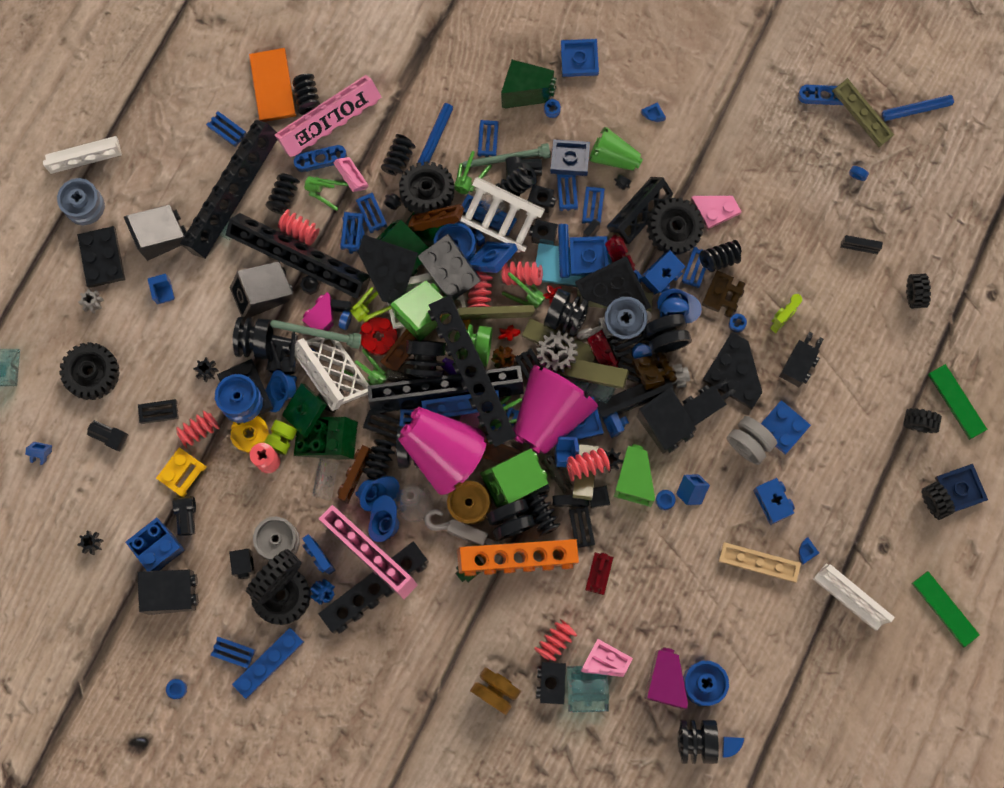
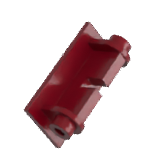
[605,234,635,271]
[586,330,618,367]
[585,552,614,595]

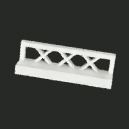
[43,136,122,174]

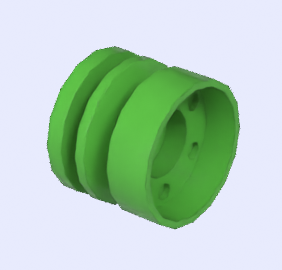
[454,324,492,367]

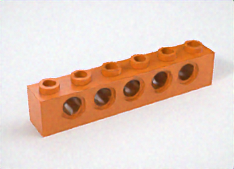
[457,539,579,576]

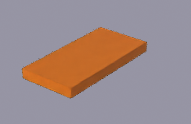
[249,48,296,122]

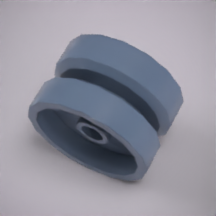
[57,178,105,226]
[604,297,647,339]

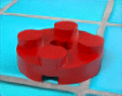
[360,317,398,356]

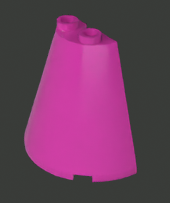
[514,366,598,454]
[398,407,487,495]

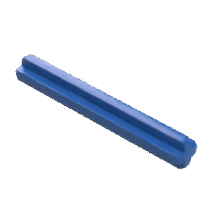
[882,95,954,121]
[417,103,453,165]

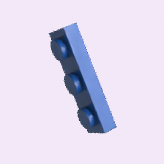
[462,194,517,236]

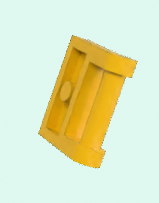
[156,447,207,497]

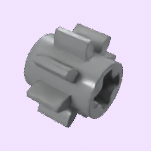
[78,289,104,313]
[672,364,690,389]

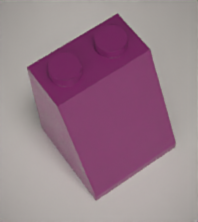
[644,647,688,709]

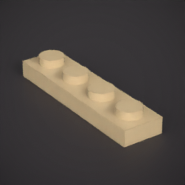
[718,542,801,583]

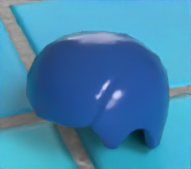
[660,297,689,318]

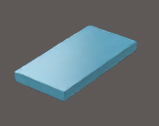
[536,243,612,287]

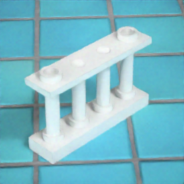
[460,177,545,253]

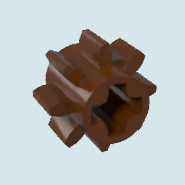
[491,346,516,368]

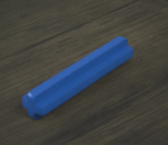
[558,224,570,278]

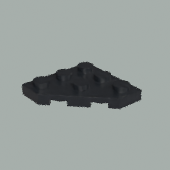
[358,235,418,304]
[575,256,652,310]
[702,332,762,409]

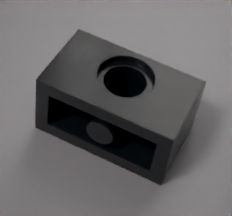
[536,662,566,705]

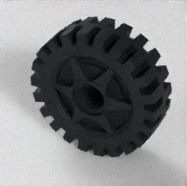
[399,161,455,214]
[646,198,704,255]
[59,342,120,400]
[246,549,302,605]
[250,571,311,625]

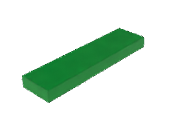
[928,364,988,440]
[911,571,980,647]

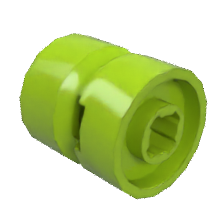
[264,420,298,455]

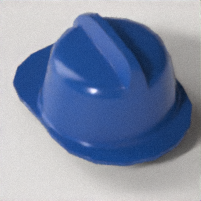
[657,288,702,323]
[266,370,297,413]
[355,476,400,511]
[368,495,400,542]

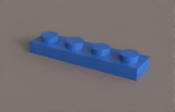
[421,390,499,417]
[232,628,304,699]

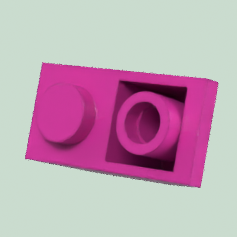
[302,292,334,331]

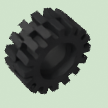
[906,273,931,309]
[903,408,942,433]
[921,481,955,520]

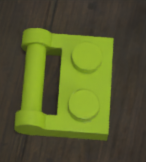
[770,294,802,333]

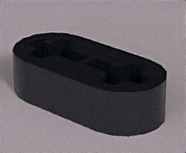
[552,495,589,507]

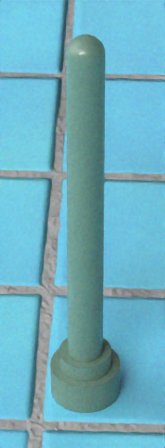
[462,143,551,168]
[270,320,361,349]

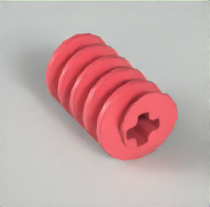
[278,209,320,246]
[501,261,543,286]
[467,271,493,307]
[176,411,220,449]
[250,443,280,474]
[566,448,610,482]
[534,618,577,662]

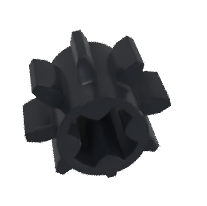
[193,357,219,382]
[604,448,623,473]
[77,530,104,555]

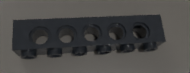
[318,541,429,634]

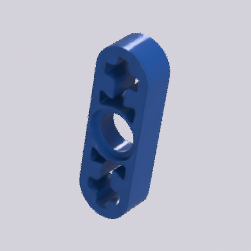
[798,85,843,105]
[294,145,347,172]

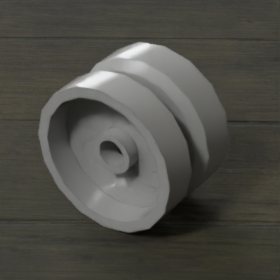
[727,416,778,465]
[253,516,300,561]

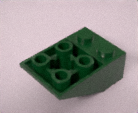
[294,417,358,460]

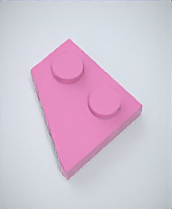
[691,196,742,230]
[581,639,633,677]

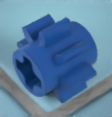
[310,579,335,605]

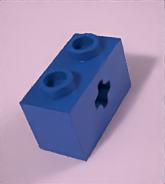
[639,250,686,295]
[753,478,795,525]

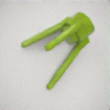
[350,287,392,322]

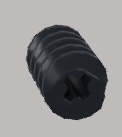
[292,73,320,115]
[381,134,416,176]
[496,163,537,196]
[265,173,300,215]
[699,240,742,272]
[362,439,396,480]
[526,493,561,537]

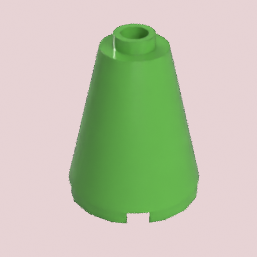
[589,127,643,171]

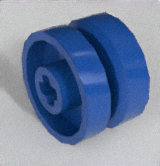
[434,222,476,261]
[215,374,263,423]
[683,661,729,706]

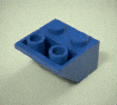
[125,517,185,571]

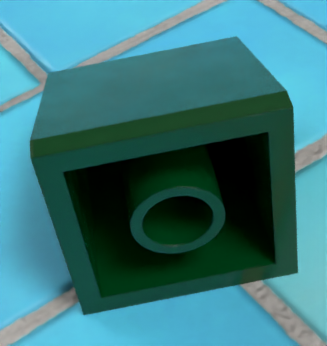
[501,59,557,109]
[376,220,429,277]

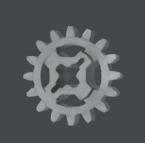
[536,331,578,373]

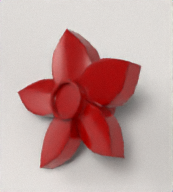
[543,285,562,304]
[498,324,520,341]

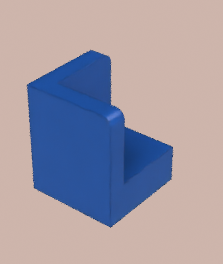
[147,273,175,305]
[554,437,579,467]
[676,474,710,505]

